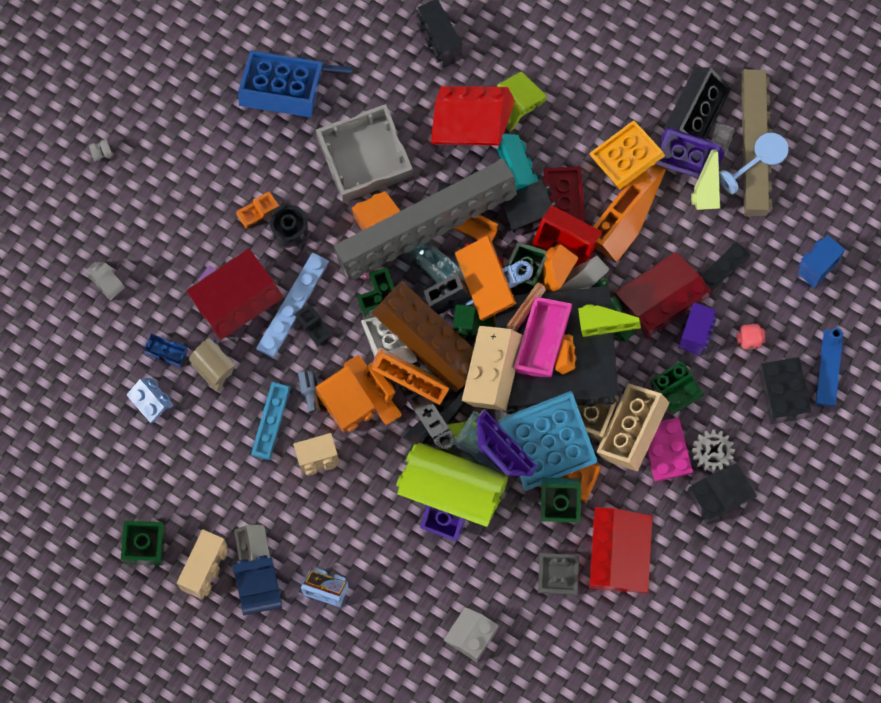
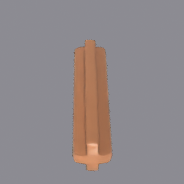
[507,283,546,332]

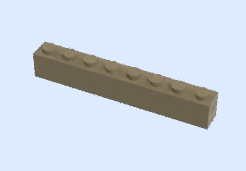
[742,70,772,216]

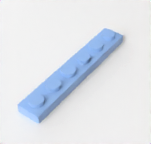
[256,252,329,359]

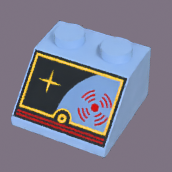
[301,568,348,608]

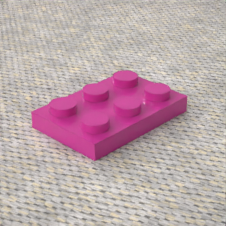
[647,417,693,482]

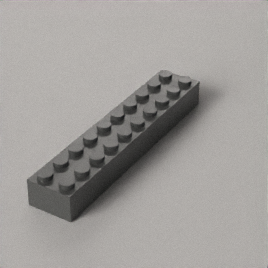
[334,159,517,281]

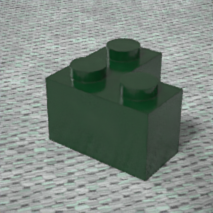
[357,267,394,320]
[453,304,494,342]

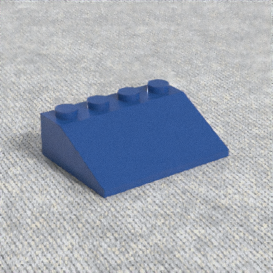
[238,50,323,118]

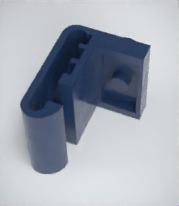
[232,555,282,616]

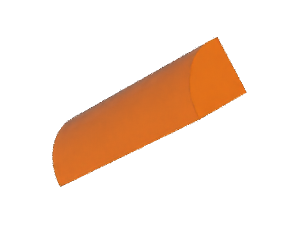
[372,347,449,405]

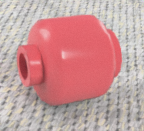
[736,324,765,350]

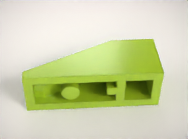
[578,305,641,337]

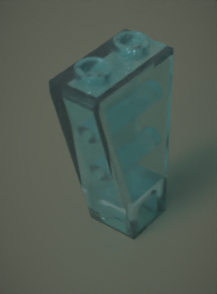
[407,242,466,284]

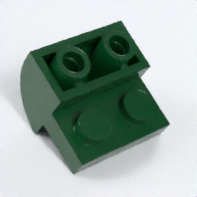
[650,361,704,416]

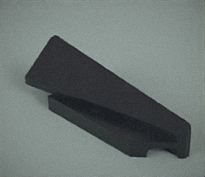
[403,384,466,445]

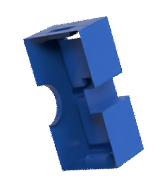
[144,333,188,368]

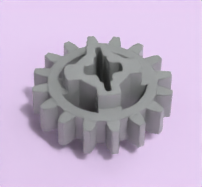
[692,430,735,473]

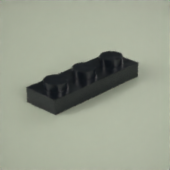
[701,241,750,294]

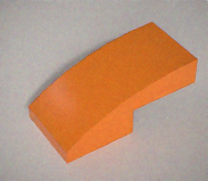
[236,192,279,229]

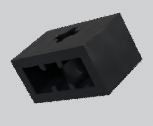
[424,273,471,315]

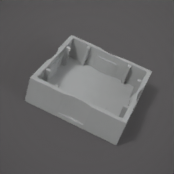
[316,104,413,203]

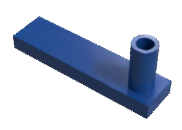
[815,327,843,407]

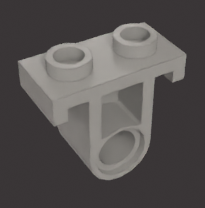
[86,262,125,301]

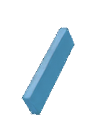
[251,382,291,460]

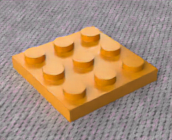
[589,120,665,190]

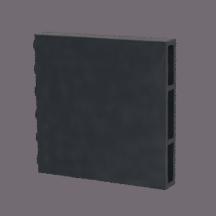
[495,286,619,414]

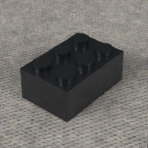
[416,0,462,68]
[758,357,812,425]

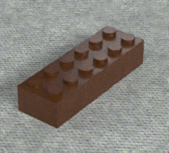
[372,280,474,392]

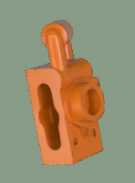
[555,334,576,374]

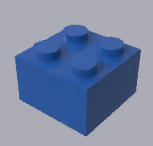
[797,235,845,288]

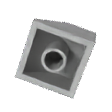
[443,607,499,662]

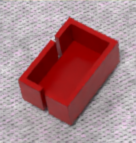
[532,205,602,267]

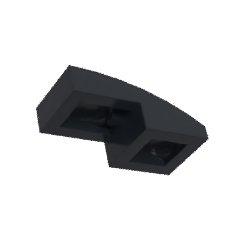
[294,303,333,348]

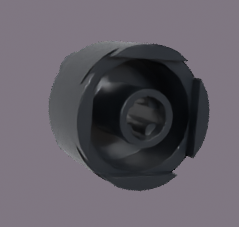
[270,204,309,248]

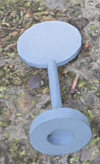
[719,133,788,194]

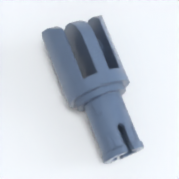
[298,370,320,413]

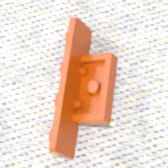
[343,355,402,425]

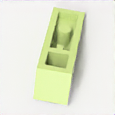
[691,149,720,210]

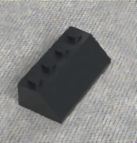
[664,67,731,140]

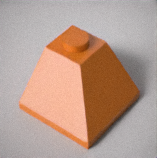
[542,244,578,293]

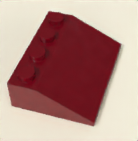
[185,248,284,340]
[614,252,711,338]

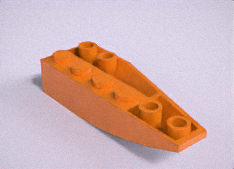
[593,164,667,263]

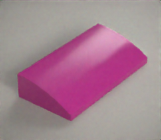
[514,297,572,377]

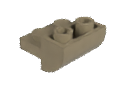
[189,338,235,392]

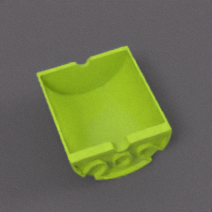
[396,443,508,527]

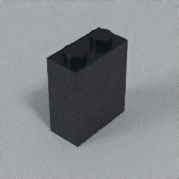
[502,180,558,236]

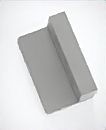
[234,525,270,562]

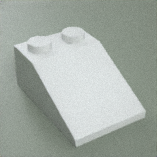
[361,316,417,363]

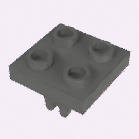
[538,553,579,595]

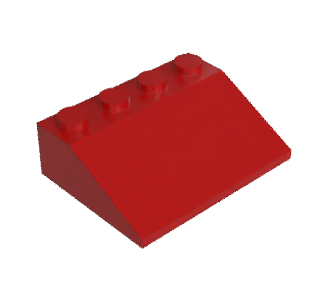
[431,86,515,146]
[589,507,652,594]

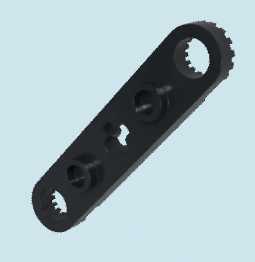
[401,385,457,452]

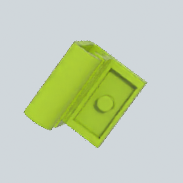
[496,71,548,132]

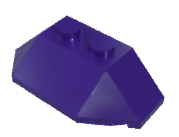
[477,409,537,476]

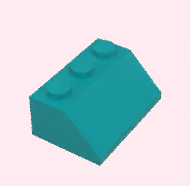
[497,134,538,190]

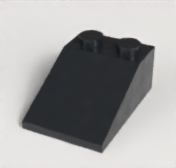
[687,463,757,525]

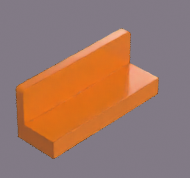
[452,215,498,242]

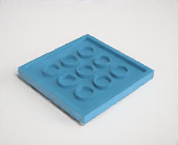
[498,391,598,491]

